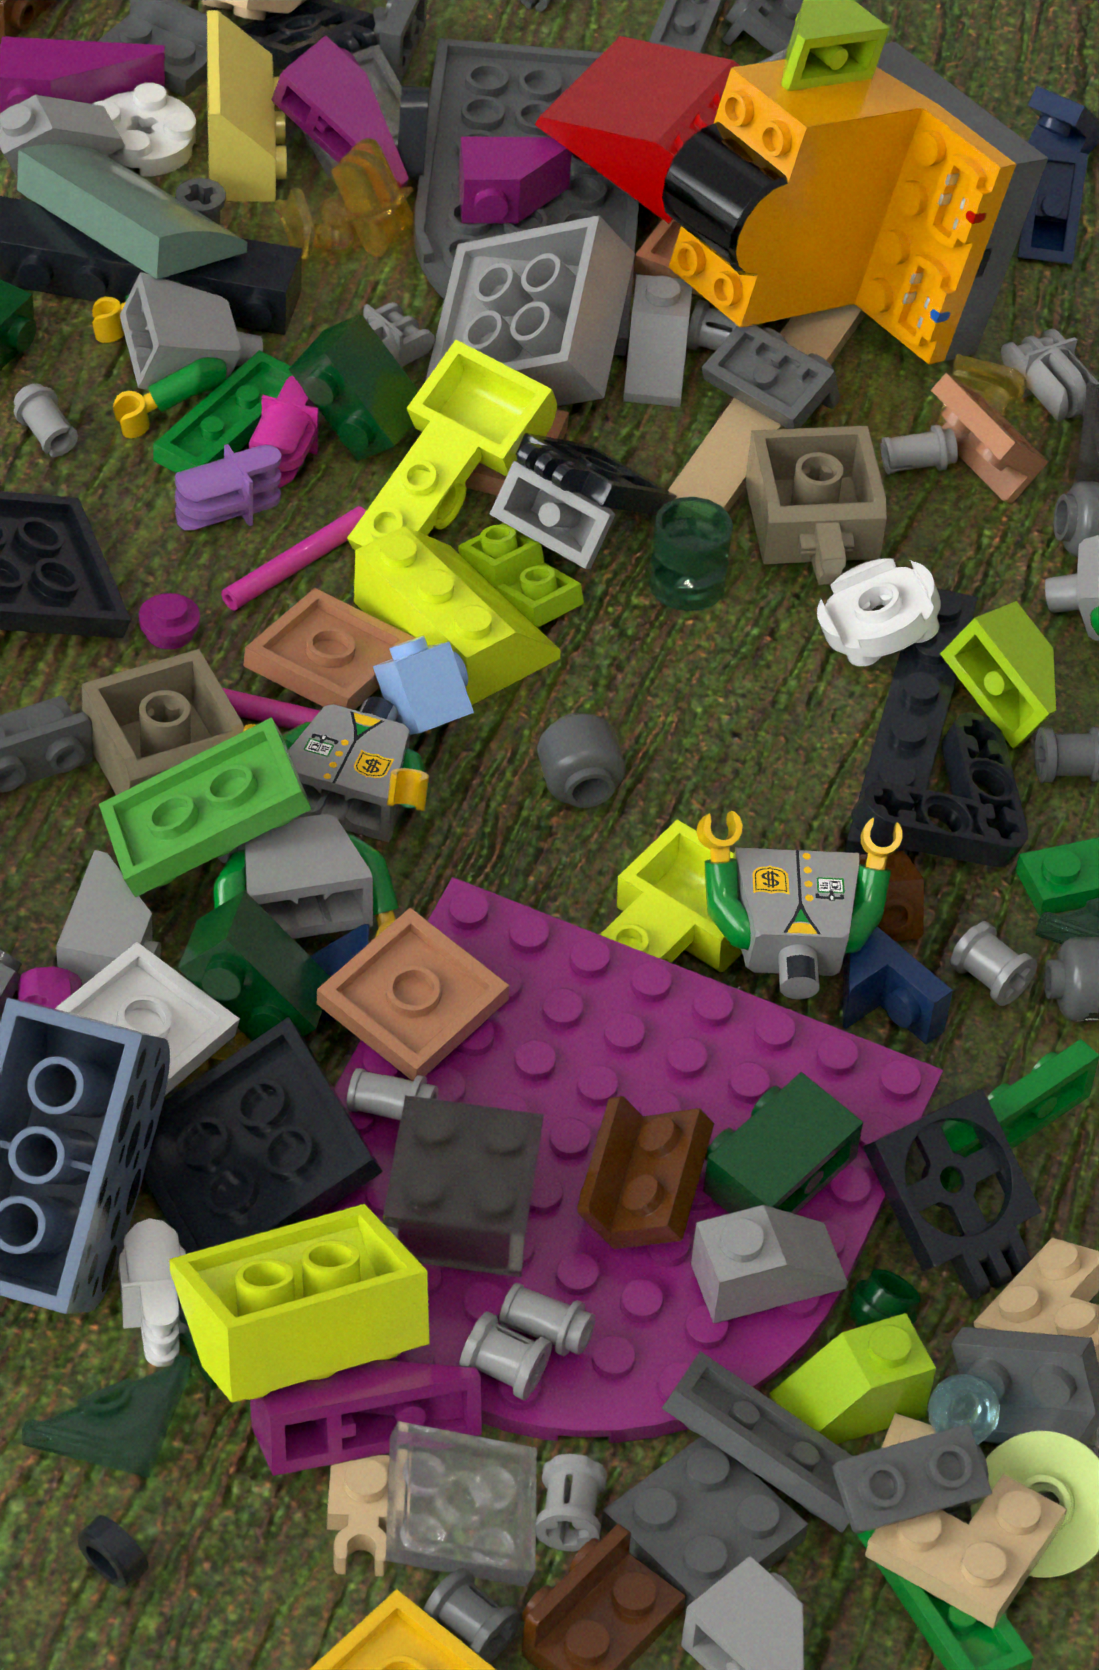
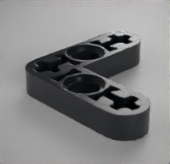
[851,712,1028,867]

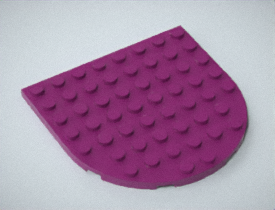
[317,877,943,1443]

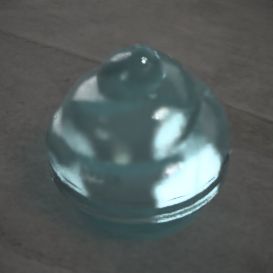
[928,1374,999,1444]

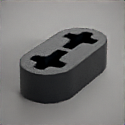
[397,86,429,192]

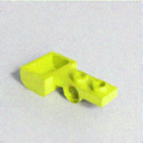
[347,340,557,550]
[599,819,742,972]

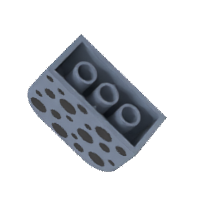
[0,998,170,1314]

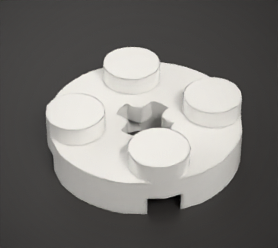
[93,83,196,177]
[817,558,941,666]

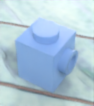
[373,636,474,735]

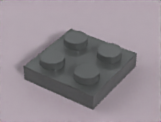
[601,1436,808,1607]

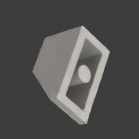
[0,95,126,177]
[623,274,692,407]
[489,461,615,569]
[56,850,161,986]
[691,1205,847,1324]
[681,1556,804,1670]

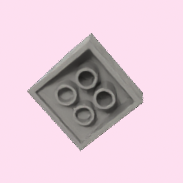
[425,215,635,406]

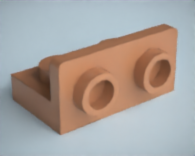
[931,373,1048,504]

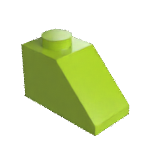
[781,0,890,91]
[940,601,1056,749]
[769,1313,936,1445]

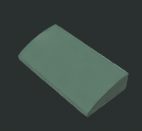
[17,144,247,279]

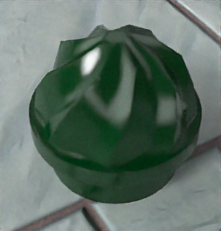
[849,1269,920,1328]

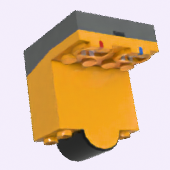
[662,42,1048,364]

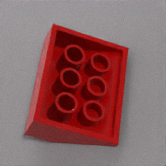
[534,36,743,224]

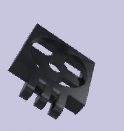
[239,0,377,70]
[516,433,677,517]
[863,1088,1042,1300]

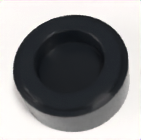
[78,1515,149,1588]

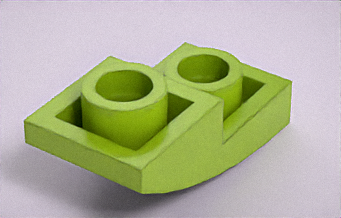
[458,523,584,628]

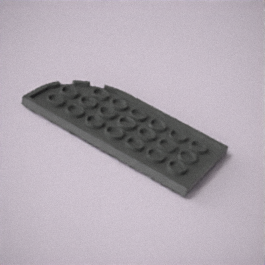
[414,38,639,356]

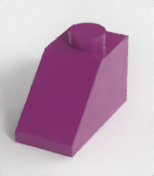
[459,137,572,223]

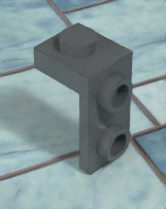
[833,1423,992,1534]

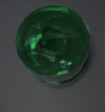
[648,496,733,611]

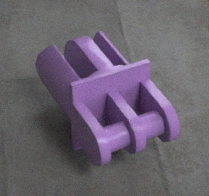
[175,444,281,530]

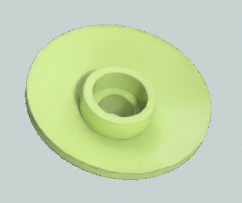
[971,1431,1099,1578]

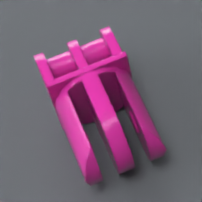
[249,375,319,488]

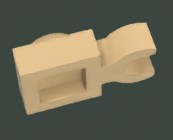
[327,1455,404,1577]

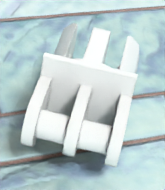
[118,1219,186,1367]

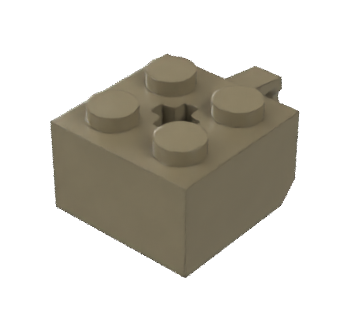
[745,426,887,585]
[82,649,244,795]

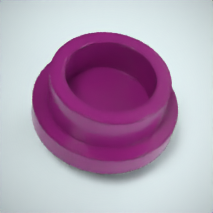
[139,593,200,649]

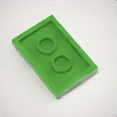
[99,717,312,897]

